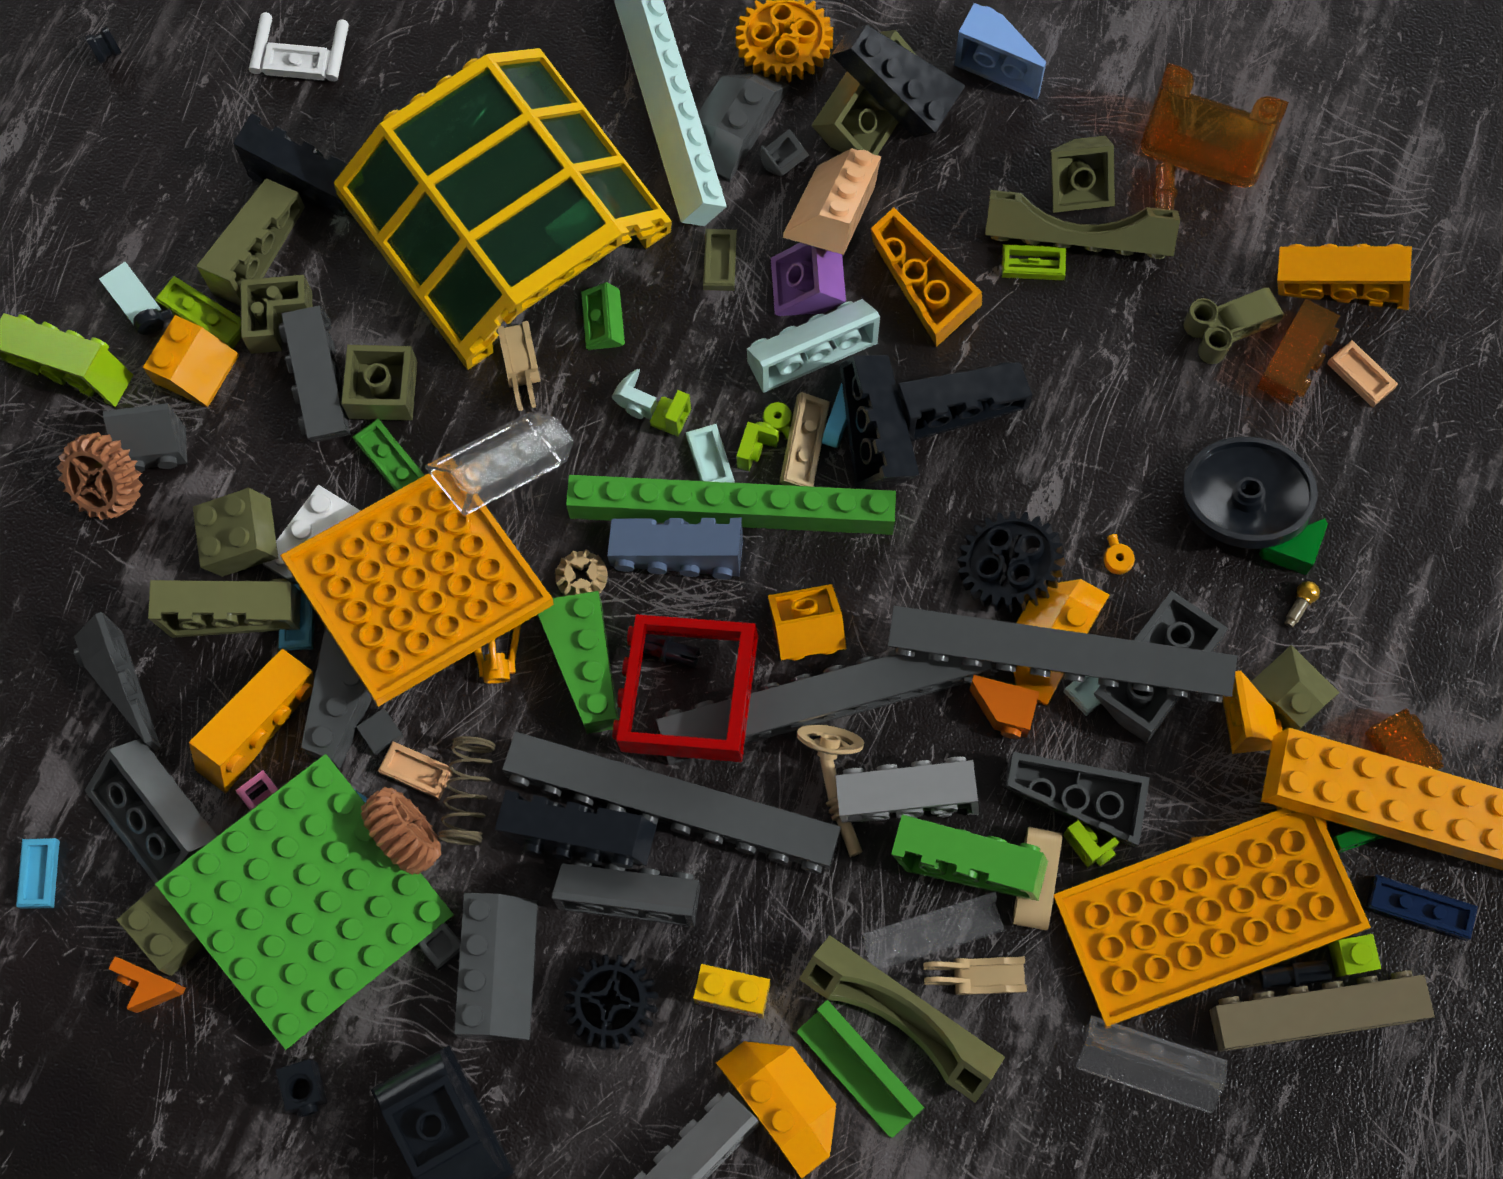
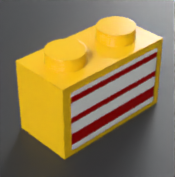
[693,964,770,1019]

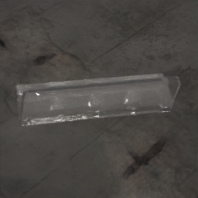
[862,892,1004,970]
[1076,1015,1228,1113]

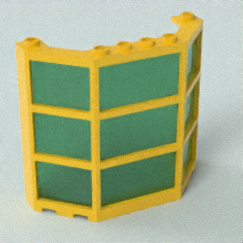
[334,48,672,370]

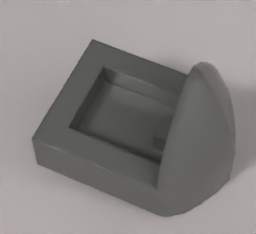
[760,129,809,176]

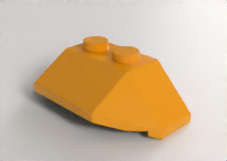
[1013,579,1110,706]
[716,1041,836,1179]

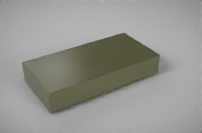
[703,229,737,291]

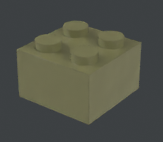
[341,345,418,420]
[193,488,278,577]
[116,886,204,976]

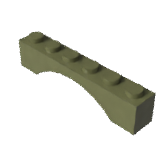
[985,190,1180,259]
[799,935,1005,1103]

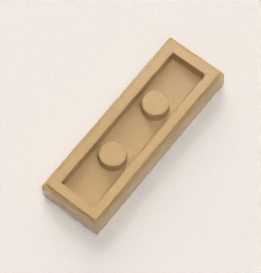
[779,392,830,487]

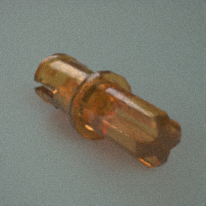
[1152,162,1178,210]

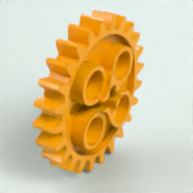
[736,0,833,82]

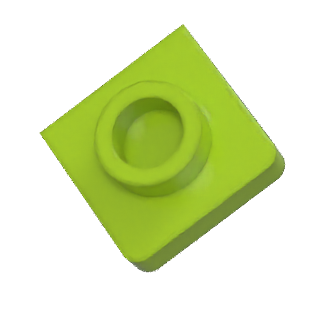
[650,390,691,437]
[736,422,779,471]
[1063,820,1120,868]

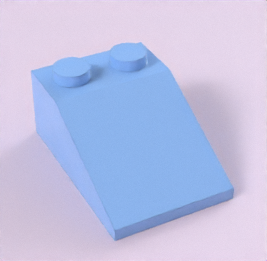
[954,3,1046,100]

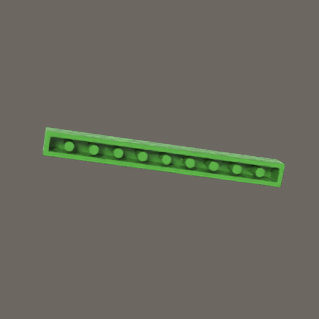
[566,475,896,535]

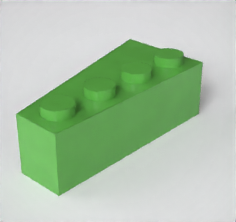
[537,591,619,734]
[891,814,1048,901]

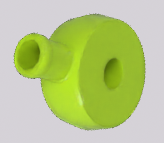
[762,402,793,440]

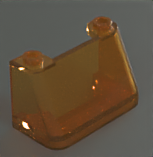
[1141,63,1289,188]

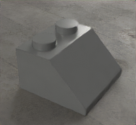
[103,403,187,472]

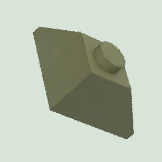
[1051,136,1115,213]
[1251,645,1340,730]

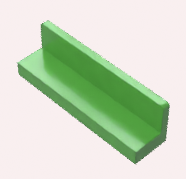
[797,1000,924,1138]

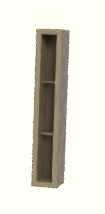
[1209,970,1435,1052]

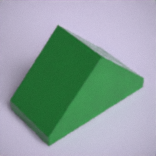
[1259,518,1328,575]

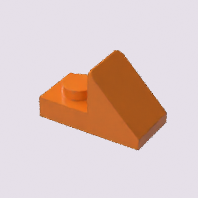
[109,956,186,1013]

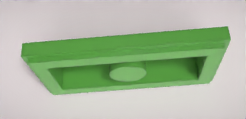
[581,282,625,350]

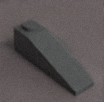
[74,612,161,751]

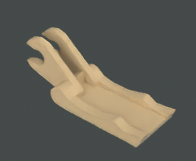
[498,321,541,411]
[923,956,1027,995]

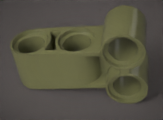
[1183,288,1285,364]

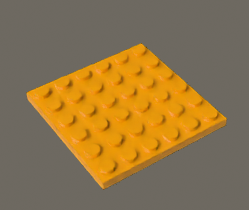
[280,460,554,707]

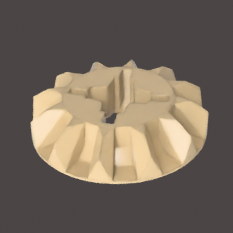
[555,549,608,596]

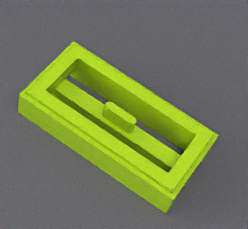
[1002,244,1066,280]

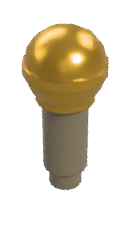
[1284,581,1320,628]

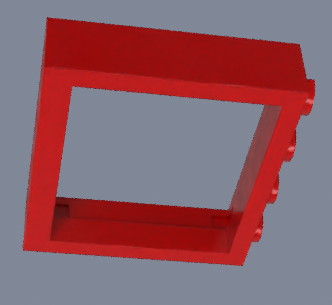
[612,614,758,762]

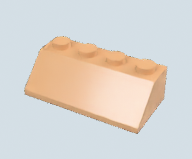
[783,148,881,255]

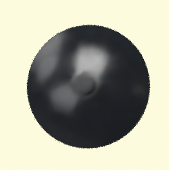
[1182,437,1318,549]

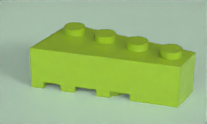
[0,313,133,407]

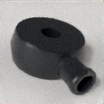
[133,308,174,335]

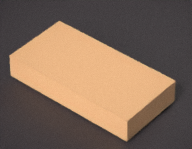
[1327,340,1398,408]
[378,741,453,800]

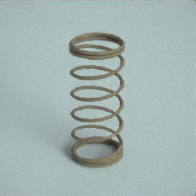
[438,736,496,845]

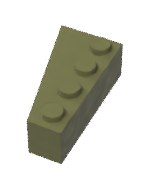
[196,179,305,306]
[148,578,301,638]

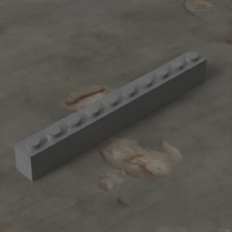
[888,606,1238,703]
[656,649,992,765]
[502,731,841,874]

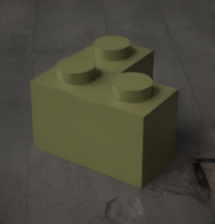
[241,275,313,354]

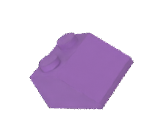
[771,243,846,316]

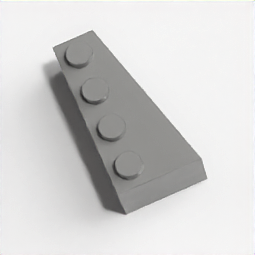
[835,756,979,823]

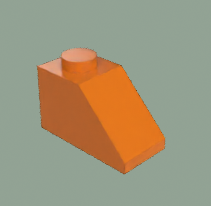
[969,675,1039,739]

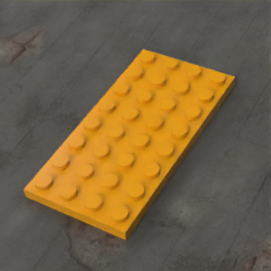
[1054,808,1371,1027]

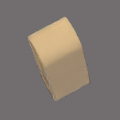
[1012,827,1062,930]

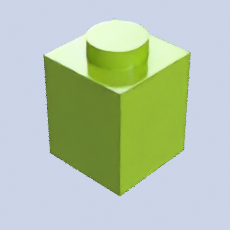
[1328,934,1381,977]

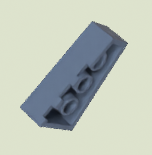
[607,518,743,580]

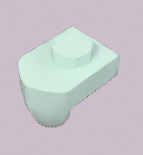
[612,369,657,419]

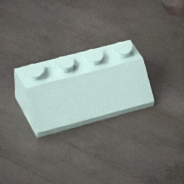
[747,299,880,393]

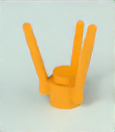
[474,624,522,684]

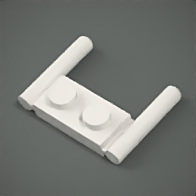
[249,12,349,81]

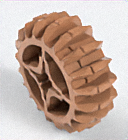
[57,432,143,520]
[361,787,442,875]

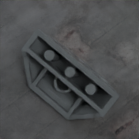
[698,72,790,182]

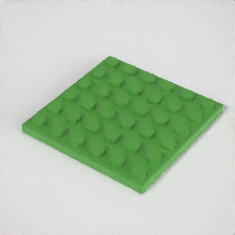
[155,754,454,1050]

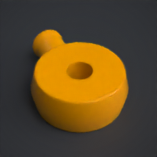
[1104,534,1135,575]

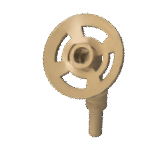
[797,725,864,857]

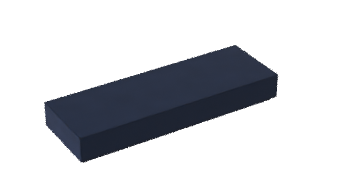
[1365,875,1478,941]

